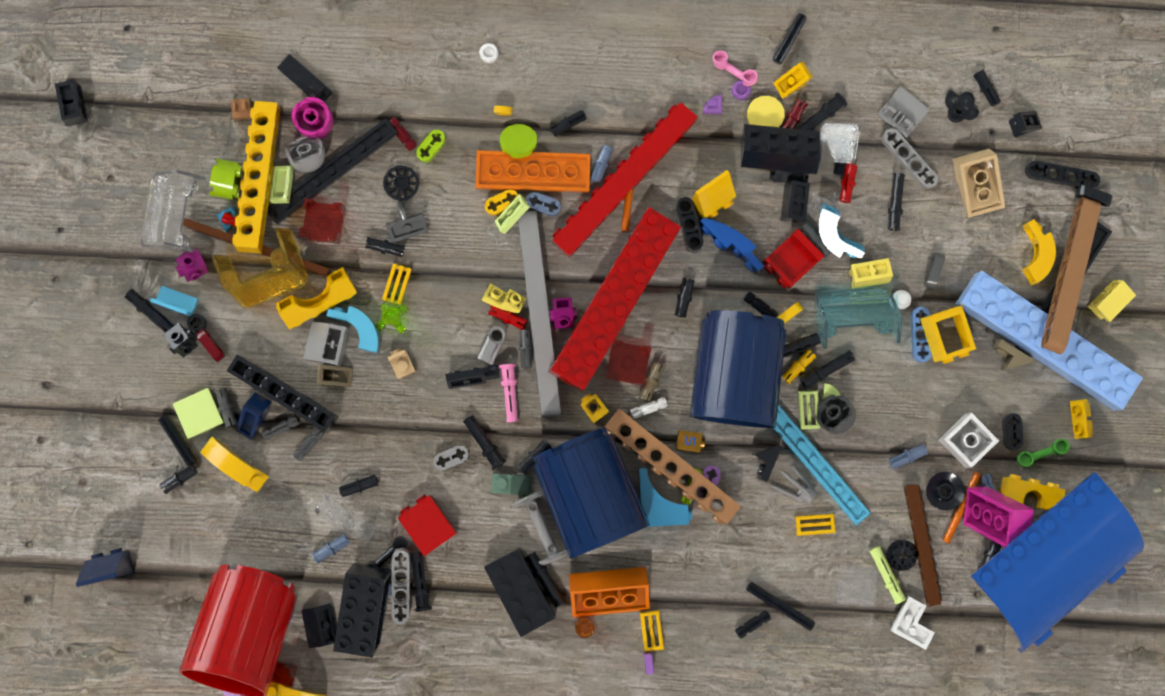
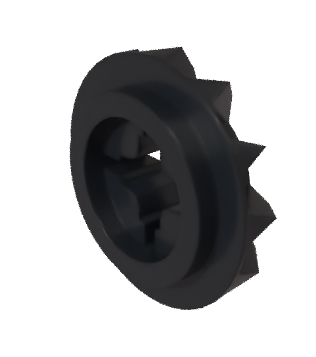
[887,540,918,571]

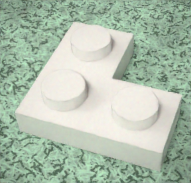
[890,596,935,650]

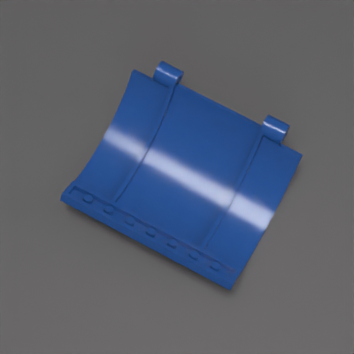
[971,472,1144,653]

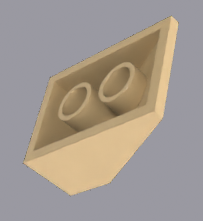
[952,149,1005,218]

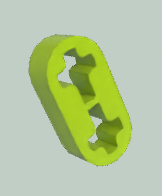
[416,130,446,163]

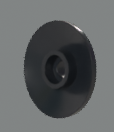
[926,472,965,511]

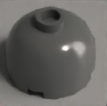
[816,395,856,434]

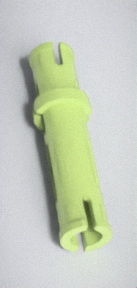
[869,546,906,604]

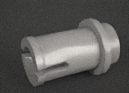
[284,233,310,256]

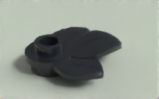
[945,90,979,123]

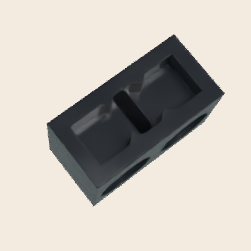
[55,80,88,126]

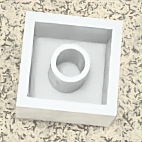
[939,413,999,468]

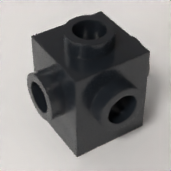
[164,323,198,358]

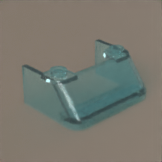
[815,287,903,349]

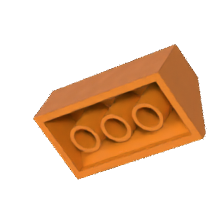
[569,567,650,617]

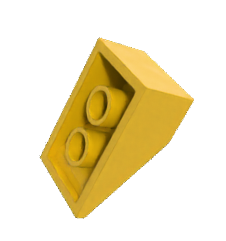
[692,170,736,220]

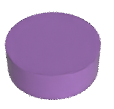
[731,80,751,100]

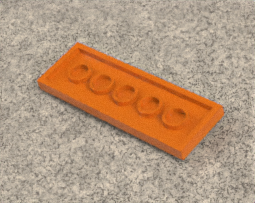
[475,150,590,193]

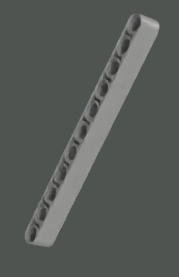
[518,211,561,418]

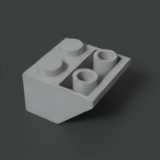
[303,321,350,367]

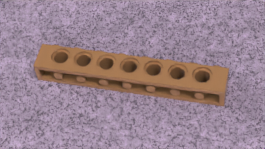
[605,409,741,525]

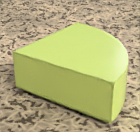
[822,383,841,400]

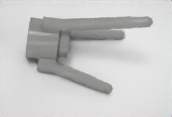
[771,465,817,504]

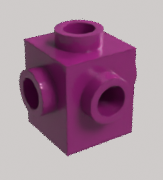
[175,249,208,282]
[550,297,577,329]

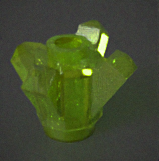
[375,302,409,334]

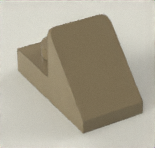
[992,339,1034,370]

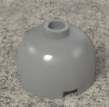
[285,136,326,173]

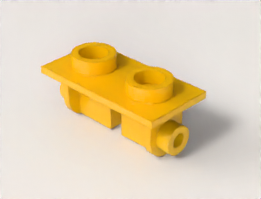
[1070,399,1094,439]

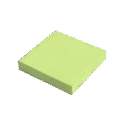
[173,388,224,439]

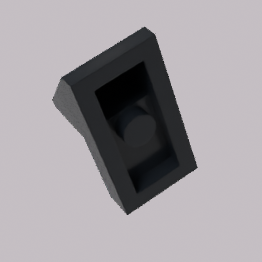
[1009,111,1042,137]
[752,445,782,482]

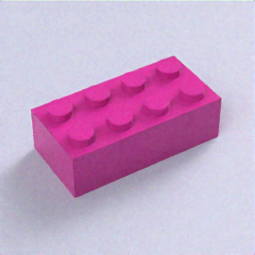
[963,487,1034,547]

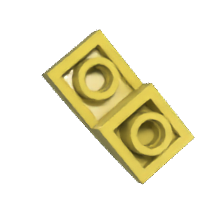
[481,283,526,313]

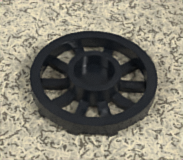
[383,165,419,201]

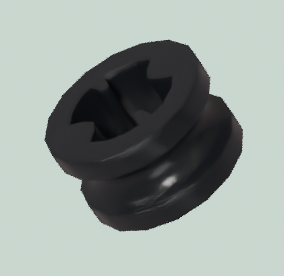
[187,314,207,332]

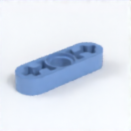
[911,307,932,363]

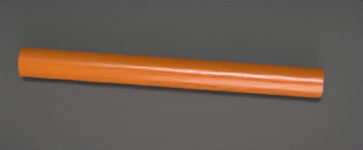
[942,471,982,544]

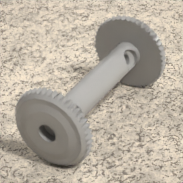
[514,491,568,565]

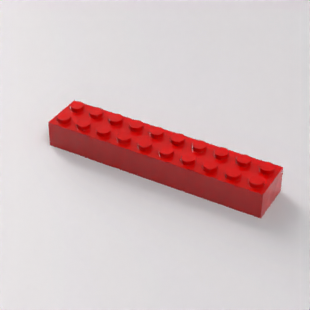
[548,207,681,392]

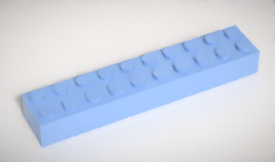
[955,271,1143,411]

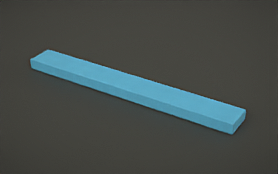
[773,404,871,526]

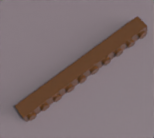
[903,484,942,607]

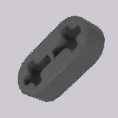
[924,252,945,289]

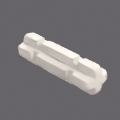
[630,397,668,419]

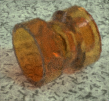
[575,617,595,638]

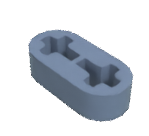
[526,192,561,217]

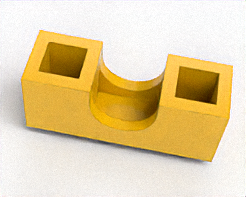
[1000,474,1066,510]

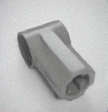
[477,326,506,365]

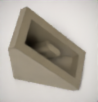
[317,364,352,387]

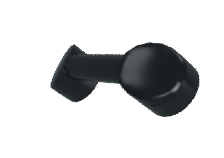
[366,536,408,567]

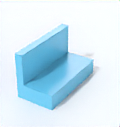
[150,286,199,316]

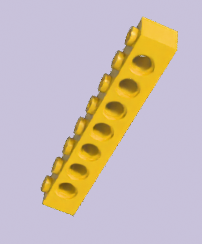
[233,101,281,254]

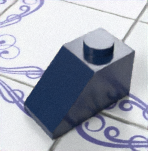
[236,393,271,440]

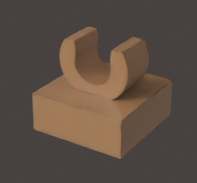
[231,98,252,120]

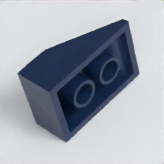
[76,548,135,587]

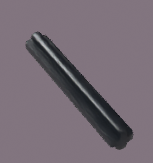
[746,582,815,631]

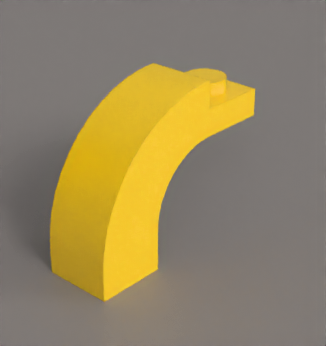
[200,436,269,492]

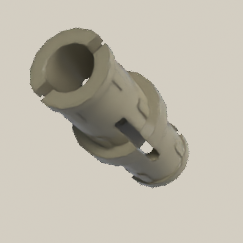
[639,362,665,402]

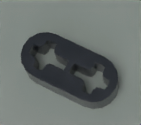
[1075,185,1113,207]
[1002,413,1023,450]

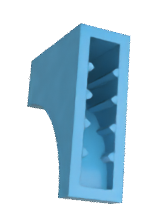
[638,468,692,527]

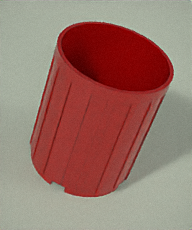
[179,564,296,696]

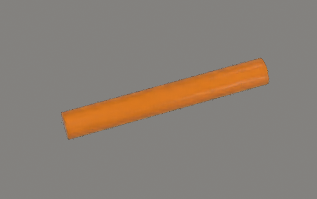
[621,189,634,232]

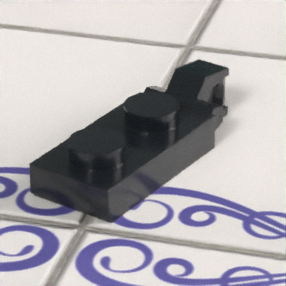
[445,365,500,389]

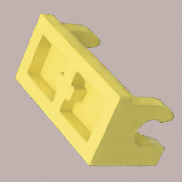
[849,258,893,289]
[1087,280,1136,322]

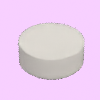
[479,43,499,63]

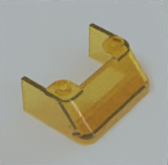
[211,228,308,308]

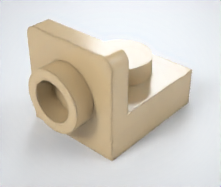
[387,348,416,380]

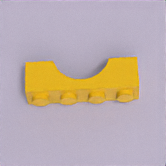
[275,267,357,330]

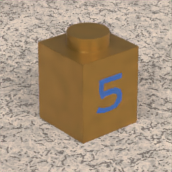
[676,430,705,453]

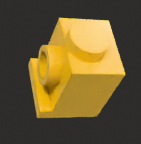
[580,393,609,424]

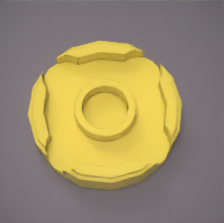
[747,96,785,127]

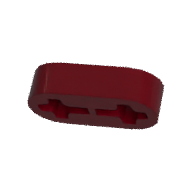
[195,328,226,363]

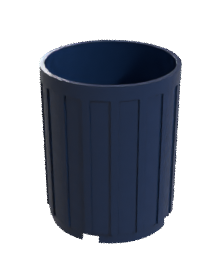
[689,310,786,428]
[533,427,650,559]

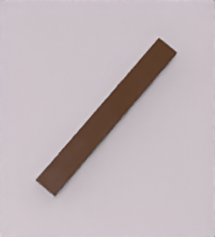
[183,218,332,277]

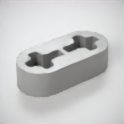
[433,445,469,470]

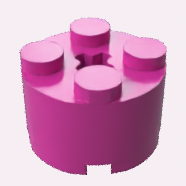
[292,97,334,139]

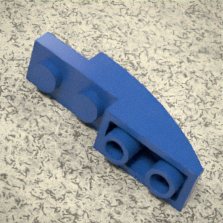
[699,218,764,273]

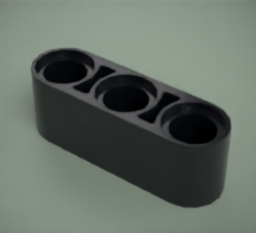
[676,197,704,253]

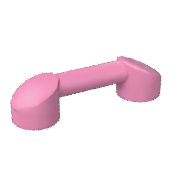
[713,51,758,86]

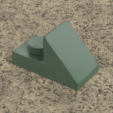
[491,474,531,495]

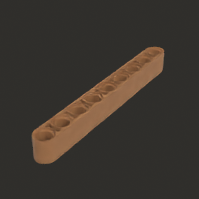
[1041,197,1101,355]

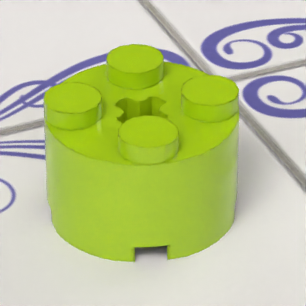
[209,158,244,200]

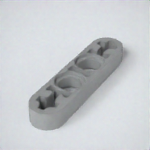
[881,128,938,190]
[392,548,410,625]

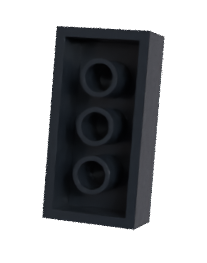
[741,124,821,174]
[484,548,556,637]

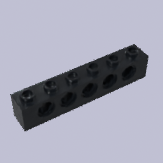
[226,355,339,433]

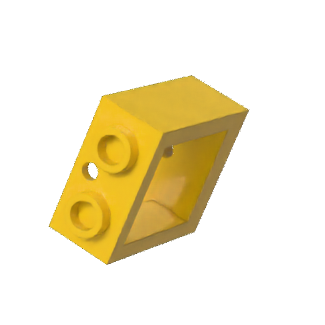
[920,305,976,364]

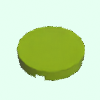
[500,124,537,158]

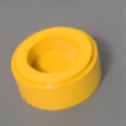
[493,106,513,116]

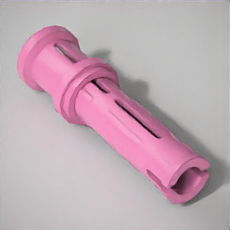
[499,364,519,422]

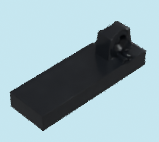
[277,54,333,102]

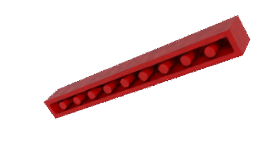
[552,102,698,258]

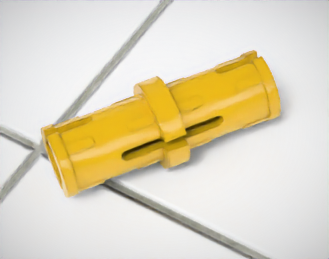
[781,349,817,384]

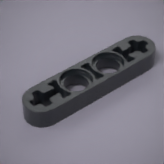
[1025,161,1100,188]

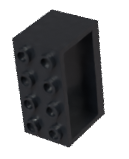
[333,563,392,658]

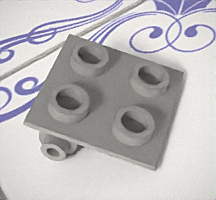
[877,86,930,138]

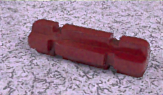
[389,117,417,151]

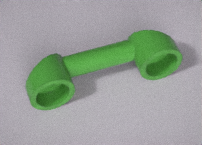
[1017,439,1070,468]

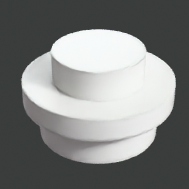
[892,290,911,309]

